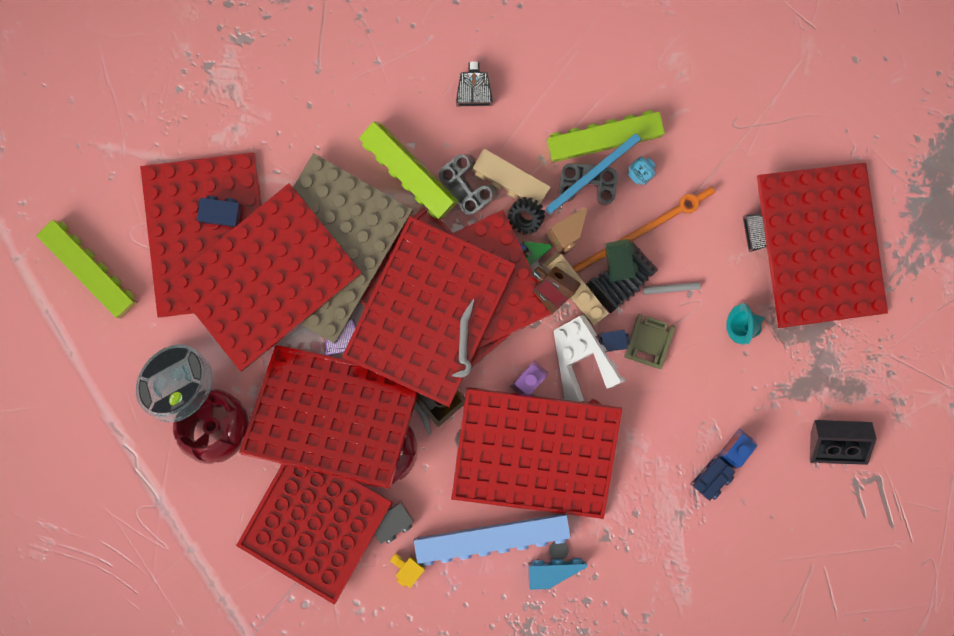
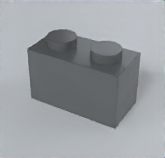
[375,501,414,544]

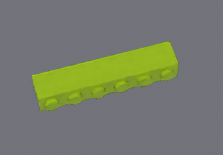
[546,110,665,163]
[359,121,459,219]
[36,219,138,319]

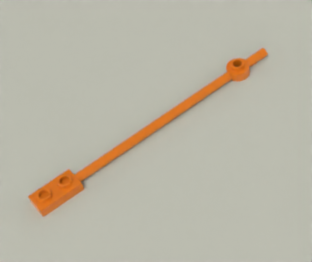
[537,186,715,282]

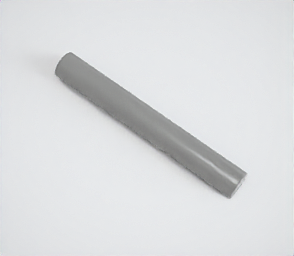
[642,282,701,295]

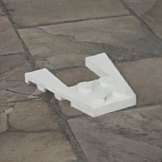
[553,315,626,402]

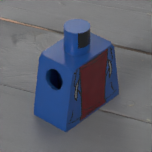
[718,428,758,469]

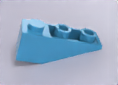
[528,558,587,590]

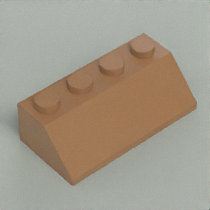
[546,207,587,255]

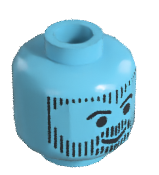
[628,157,657,185]

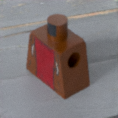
[531,266,581,314]

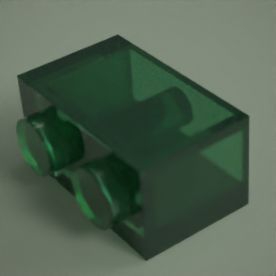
[604,239,638,282]

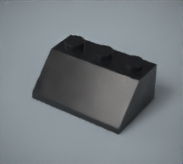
[810,420,877,465]

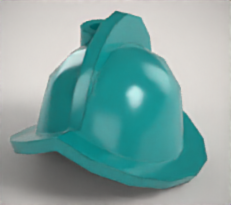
[726,303,764,345]

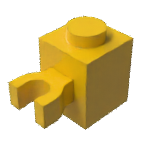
[390,553,425,588]

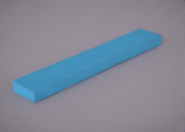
[546,134,641,215]

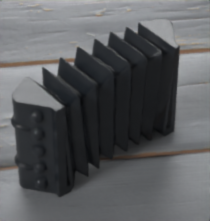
[586,242,658,313]

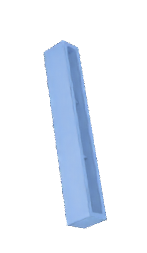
[414,514,571,566]

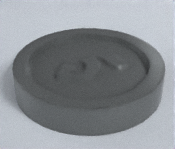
[549,541,569,559]

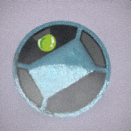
[136,345,213,422]

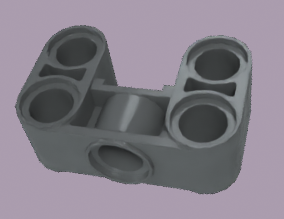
[439,154,498,215]
[559,163,617,206]

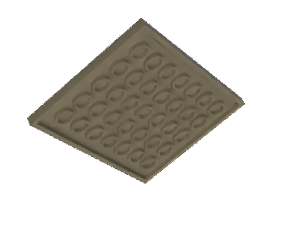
[293,153,413,344]

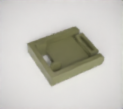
[624,314,675,370]

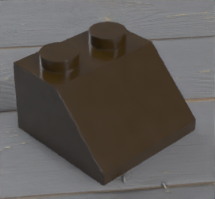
[416,389,465,427]

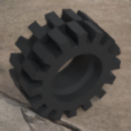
[508,197,545,235]

